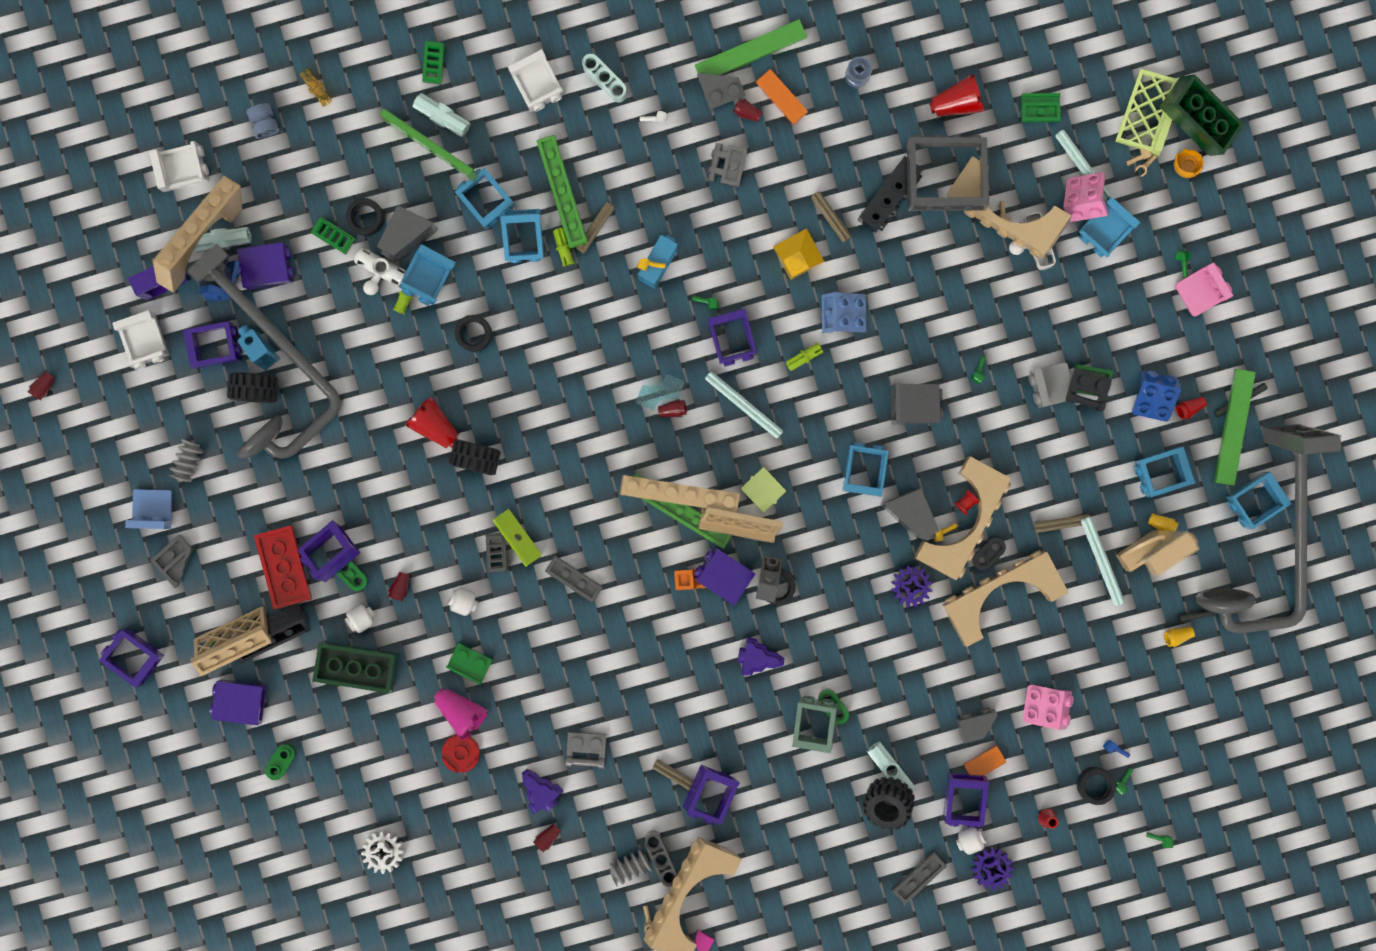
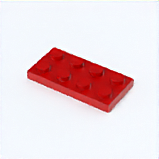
[254,525,312,610]

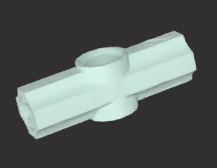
[412,93,470,137]
[193,227,252,253]
[866,741,915,791]

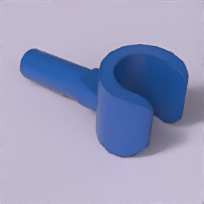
[1103,740,1130,758]

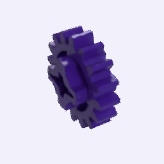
[890,566,933,607]
[971,847,1014,891]

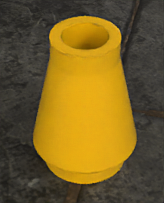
[1148,513,1179,531]
[1163,626,1195,647]

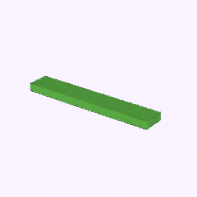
[695,19,807,75]
[380,109,478,181]
[536,135,588,248]
[1214,369,1256,486]
[634,473,732,549]

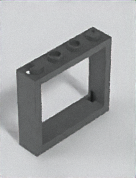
[907,135,989,211]

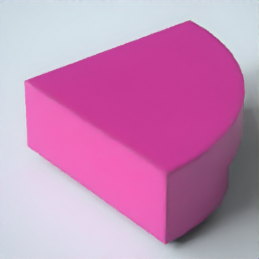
[695,929,715,951]

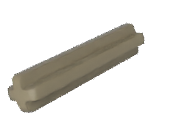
[811,192,851,242]
[576,202,614,253]
[1034,514,1090,532]
[653,759,705,796]

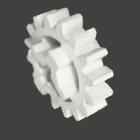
[361,830,404,874]

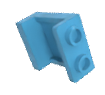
[1078,197,1140,258]
[398,244,456,306]

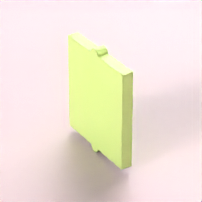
[741,467,786,513]

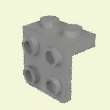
[1028,363,1071,408]

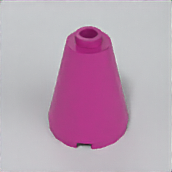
[434,689,488,740]

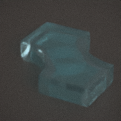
[636,375,685,410]

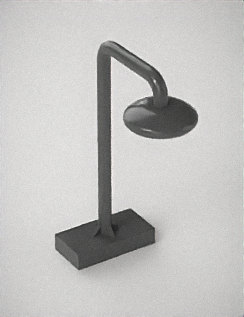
[187,244,341,459]
[1195,424,1341,634]

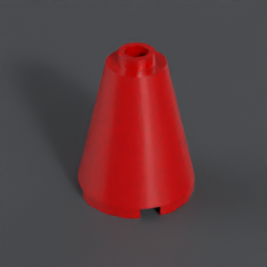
[929,74,984,117]
[405,396,459,448]

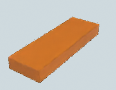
[756,69,808,126]

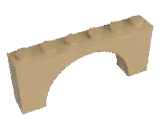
[947,156,1071,259]
[153,176,242,293]
[913,457,1011,580]
[619,475,740,513]
[1116,530,1199,576]
[942,550,1069,647]
[643,837,742,951]

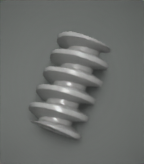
[169,439,204,482]
[610,850,652,887]

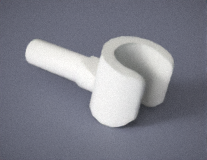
[640,111,668,125]

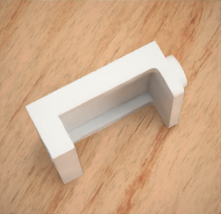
[508,49,564,112]
[149,141,209,192]
[112,310,170,370]

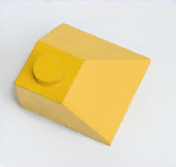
[773,228,825,280]

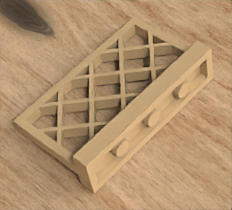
[698,507,783,543]
[191,606,272,676]

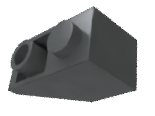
[756,556,782,603]
[956,707,998,743]

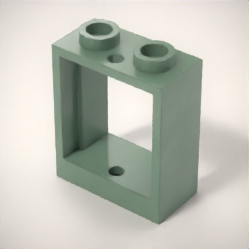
[792,696,838,753]

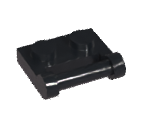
[1066,368,1112,412]

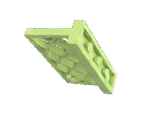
[1115,69,1180,157]

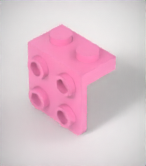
[1063,172,1109,222]
[1175,263,1233,316]
[1023,685,1074,730]

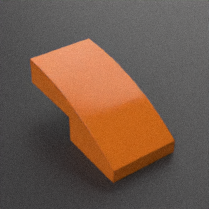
[674,569,706,590]

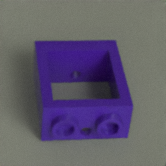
[128,266,189,301]
[707,309,757,367]
[183,321,242,369]
[298,520,361,583]
[99,628,165,688]
[682,765,740,825]
[943,773,989,828]

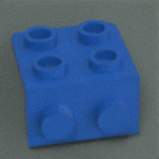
[199,260,241,302]
[1132,371,1181,422]

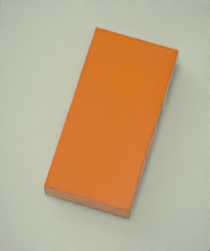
[963,745,1007,776]

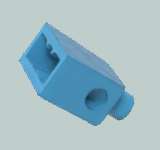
[238,325,281,370]

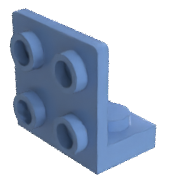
[822,292,866,333]
[125,489,173,529]

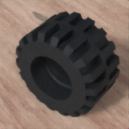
[227,372,278,403]
[448,439,501,476]
[863,777,915,830]

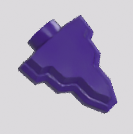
[737,637,785,675]
[522,768,564,814]

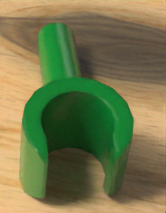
[1176,250,1191,278]
[692,296,718,310]
[971,356,986,384]
[1116,768,1133,794]
[1146,832,1173,848]

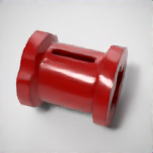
[954,490,979,515]

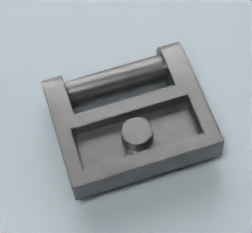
[566,731,607,769]

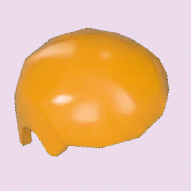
[1174,149,1204,178]

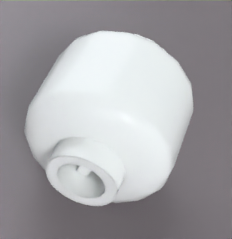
[448,588,478,616]
[345,604,375,633]
[956,827,987,855]

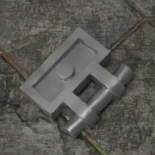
[707,143,747,188]

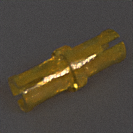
[299,68,332,107]

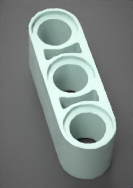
[582,54,627,103]

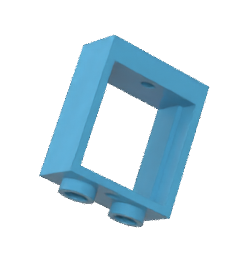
[455,167,516,230]
[500,209,544,263]
[638,234,678,289]
[842,442,889,497]
[1134,447,1195,497]
[1226,472,1292,529]

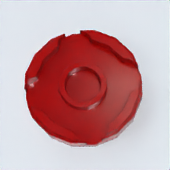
[442,735,480,773]

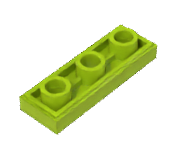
[492,509,542,567]

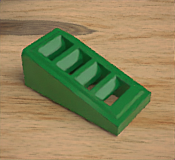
[422,41,446,84]
[311,217,356,255]

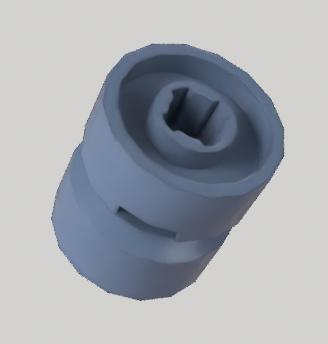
[845,57,872,88]
[246,103,279,139]

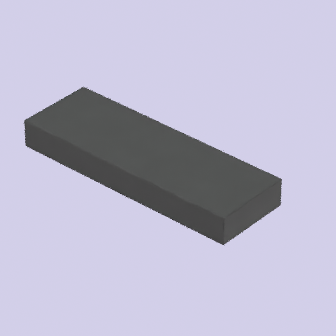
[545,555,603,603]
[891,851,947,905]

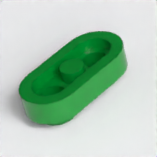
[336,561,368,591]
[818,689,849,724]
[265,744,296,780]

